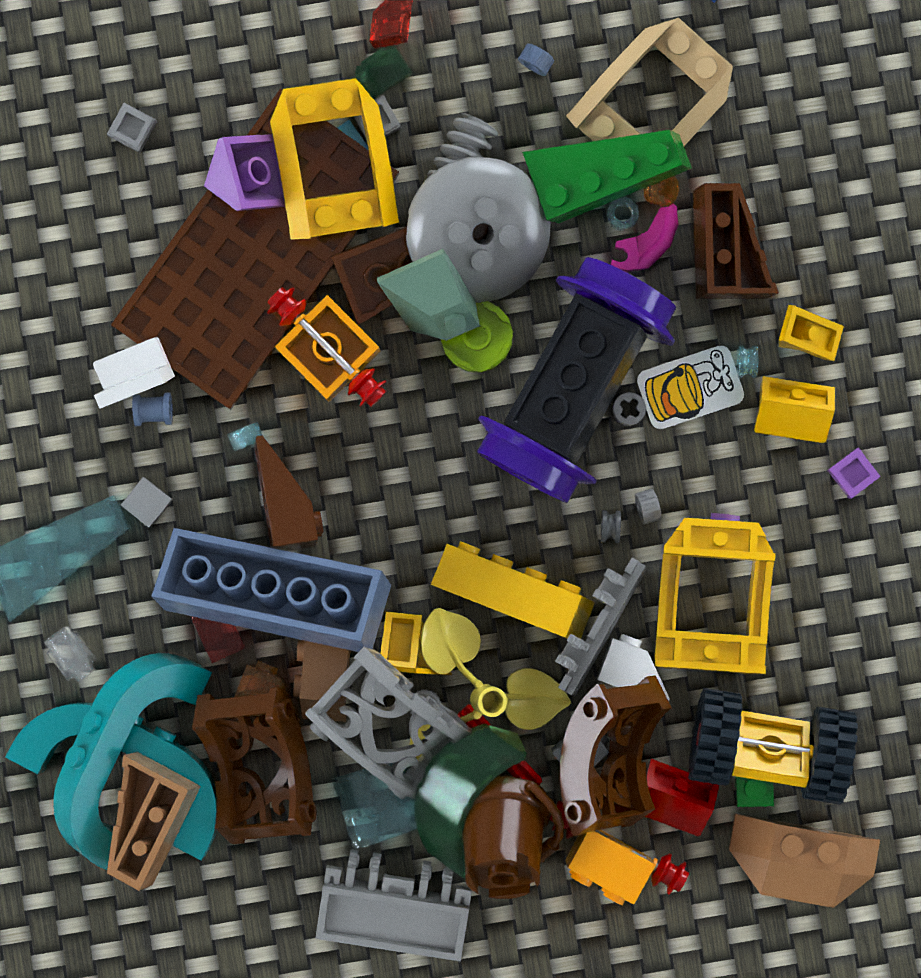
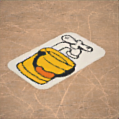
[637,346,744,429]

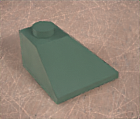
[377,249,480,341]

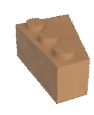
[293,639,351,722]
[107,752,201,891]

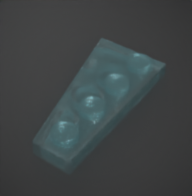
[0,495,130,622]

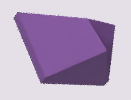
[204,134,285,211]

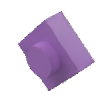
[827,448,881,499]

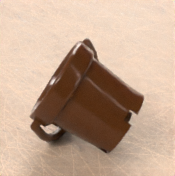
[455,776,564,899]

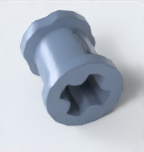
[132,392,173,427]

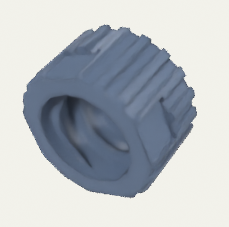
[518,44,554,76]

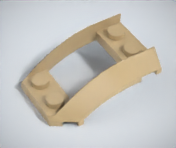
[566,18,733,189]

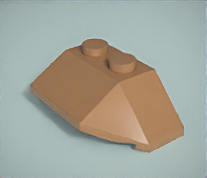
[729,813,880,908]

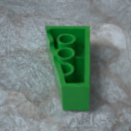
[522,130,692,223]

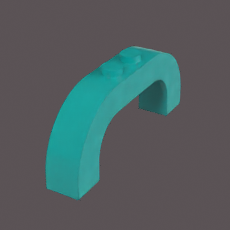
[53,653,212,870]
[5,703,217,860]

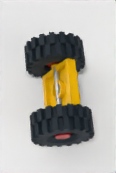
[688,688,858,805]

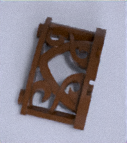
[560,675,672,836]
[192,687,317,844]

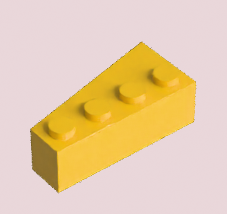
[431,541,595,639]

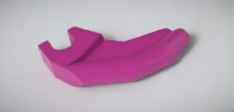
[610,203,679,272]

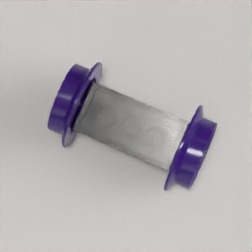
[477,257,676,503]

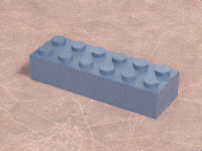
[152,528,391,652]

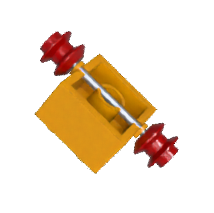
[267,287,387,407]
[550,801,689,906]

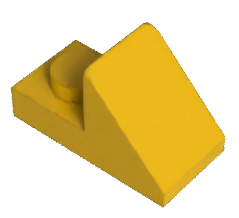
[779,305,844,361]

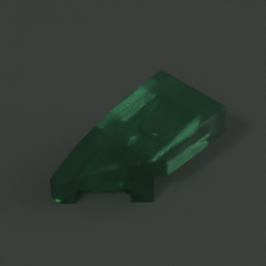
[355,42,413,98]

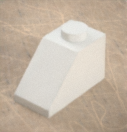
[596,634,670,701]

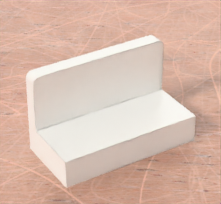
[93,337,175,408]

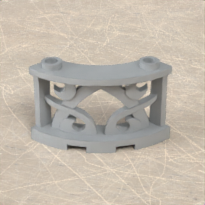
[305,646,478,800]

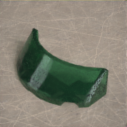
[414,724,527,879]

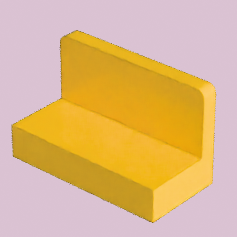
[754,376,835,443]

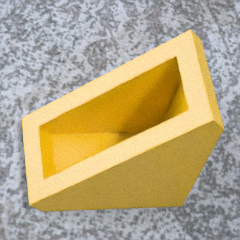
[380,612,452,675]

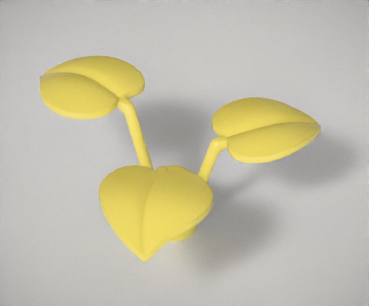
[410,608,571,781]

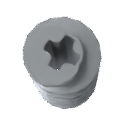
[427,113,499,177]

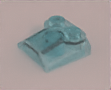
[332,763,425,849]

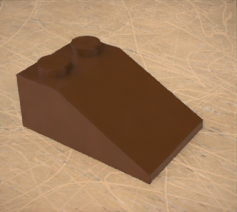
[254,435,323,551]

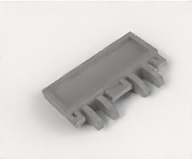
[555,558,647,696]
[315,849,472,962]

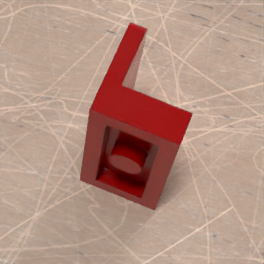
[645,759,719,836]

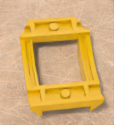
[270,78,399,240]
[654,518,776,674]

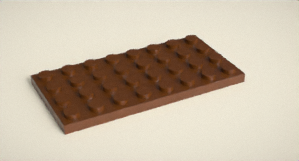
[111,88,399,410]

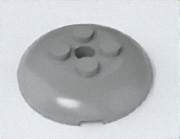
[406,157,550,303]

